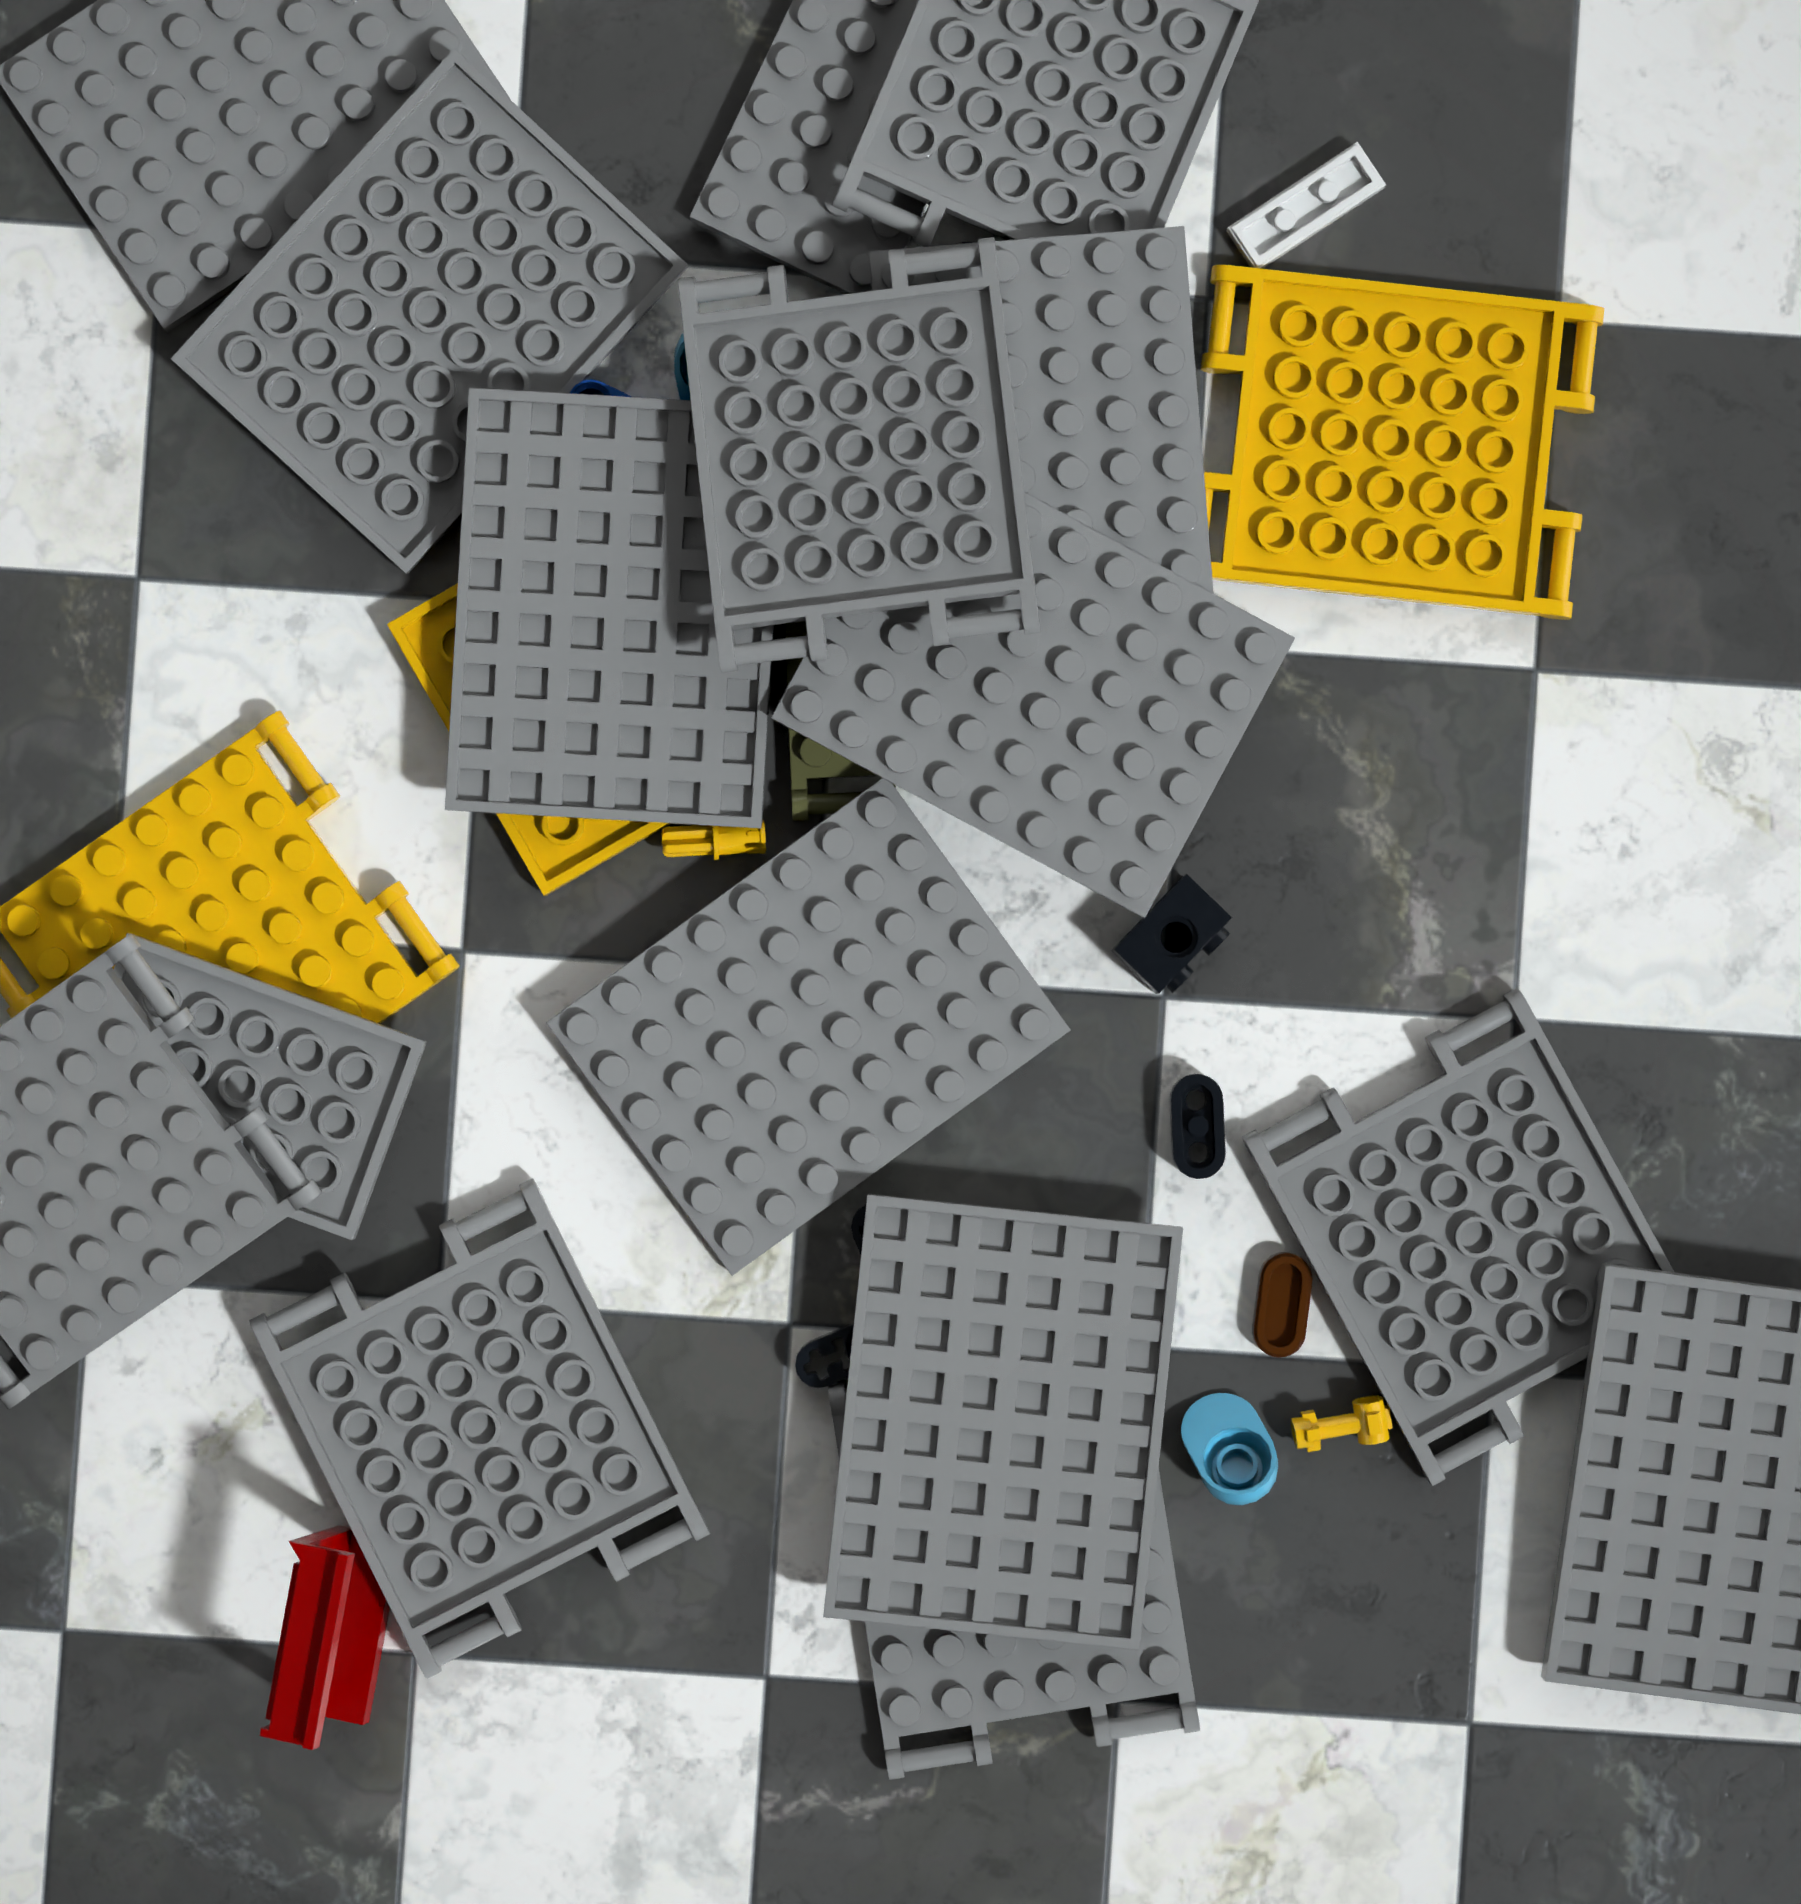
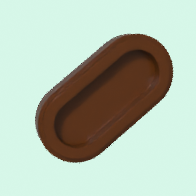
[1252,1252,1313,1358]

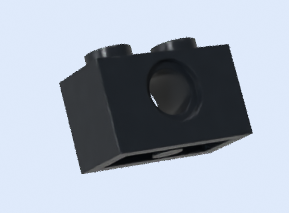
[1111,874,1232,994]

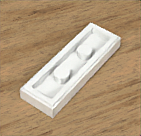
[1226,142,1386,269]

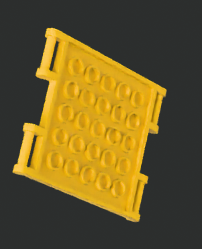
[1201,265,1605,620]
[0,711,460,1024]

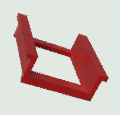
[260,1525,390,1750]

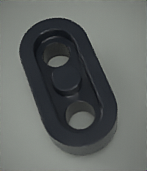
[1169,1074,1226,1179]

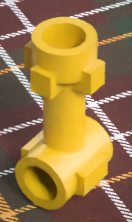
[1290,1396,1393,1452]

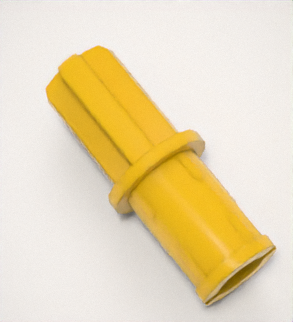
[661,820,766,860]

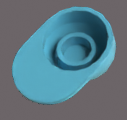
[1181,1393,1278,1505]

